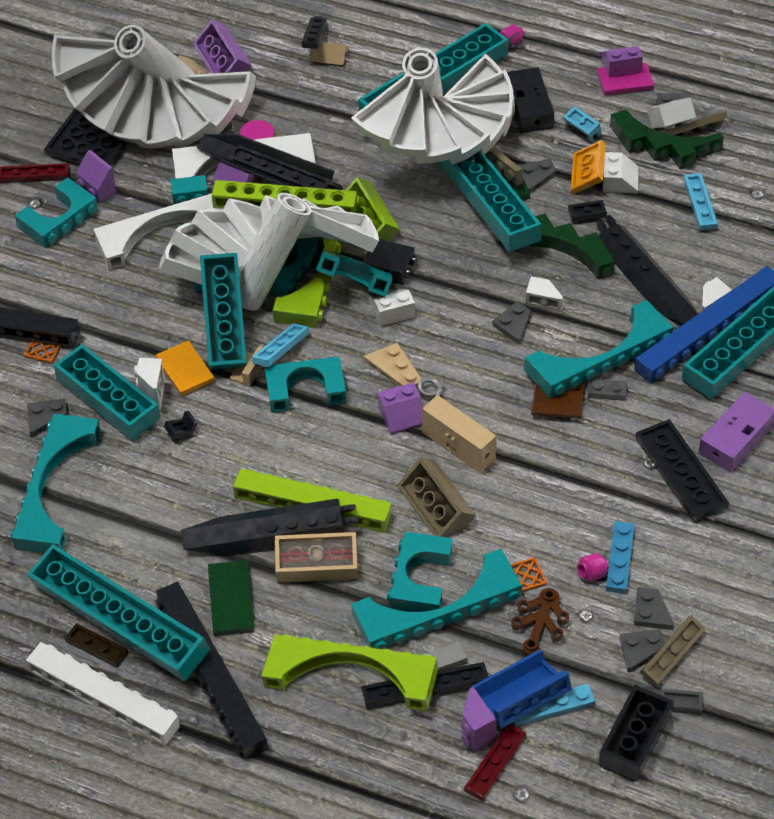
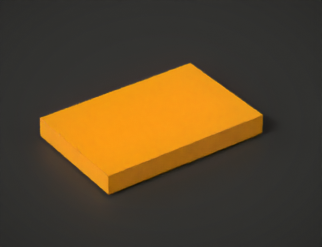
[570,140,606,194]
[155,340,215,396]

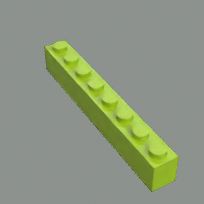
[233,468,392,533]

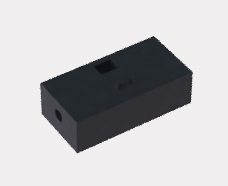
[507,67,555,133]

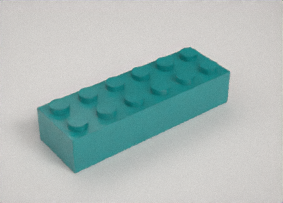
[200,253,247,370]
[54,344,160,440]

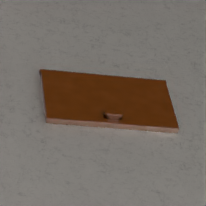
[531,382,584,419]

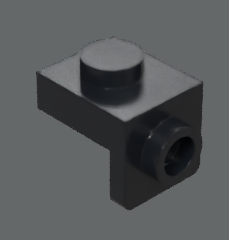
[163,411,197,439]

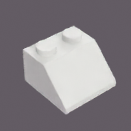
[603,152,638,194]
[369,289,415,327]
[134,358,165,412]

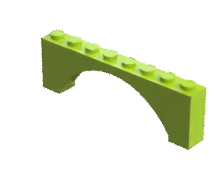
[273,237,341,328]
[261,634,438,711]

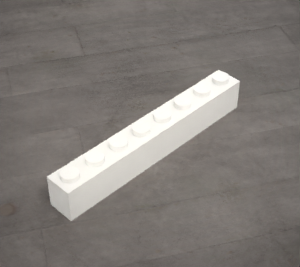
[26,642,180,746]

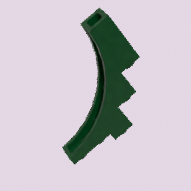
[610,109,724,169]

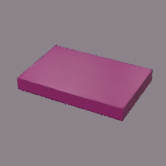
[597,62,654,95]

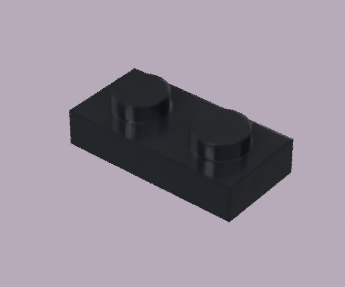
[568,200,607,222]

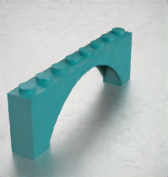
[524,300,674,398]
[10,414,101,553]
[351,548,522,649]

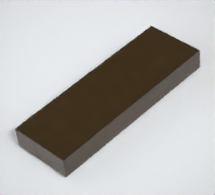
[64,623,128,668]

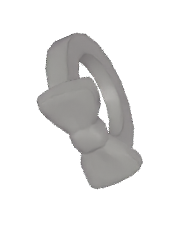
[417,377,444,398]

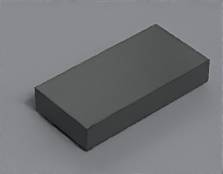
[660,689,703,714]

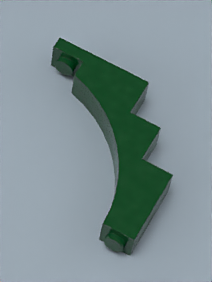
[496,213,615,279]

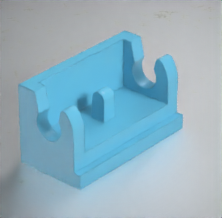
[563,106,602,142]

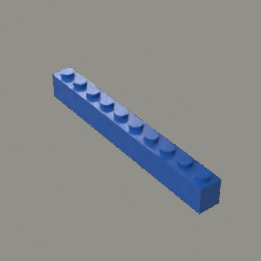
[634,266,774,383]

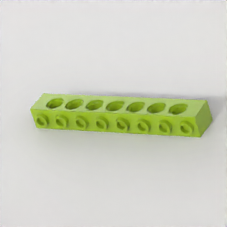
[212,180,357,213]

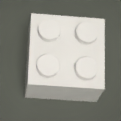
[647,97,696,131]

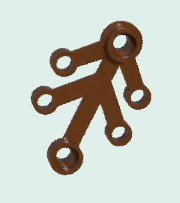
[511,588,569,656]

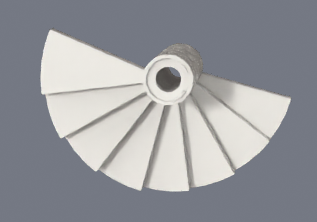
[52,25,256,148]
[351,48,515,165]
[159,193,379,311]

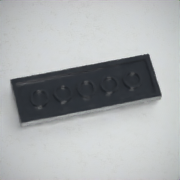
[635,419,729,522]

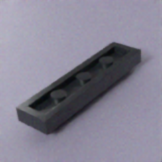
[302,16,327,49]

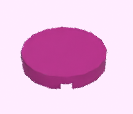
[240,120,274,140]

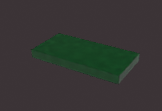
[208,560,254,636]

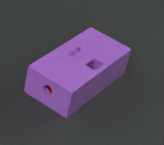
[698,392,774,473]

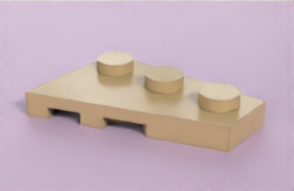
[364,343,423,388]

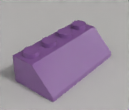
[192,19,252,74]

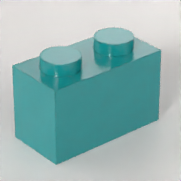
[170,175,208,205]

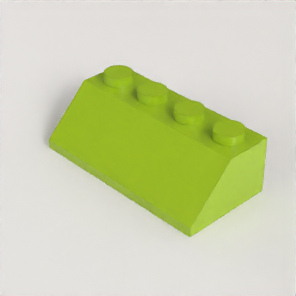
[346,177,400,241]

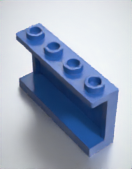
[471,650,572,728]

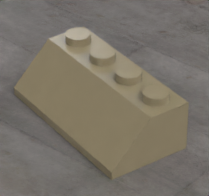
[397,457,476,537]

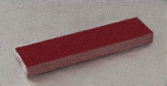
[0,163,70,183]
[464,724,526,801]

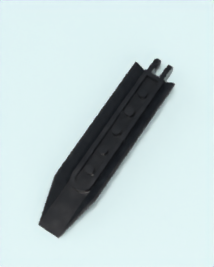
[197,134,343,190]
[596,215,698,324]
[181,498,358,556]

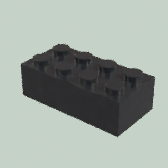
[598,684,674,781]

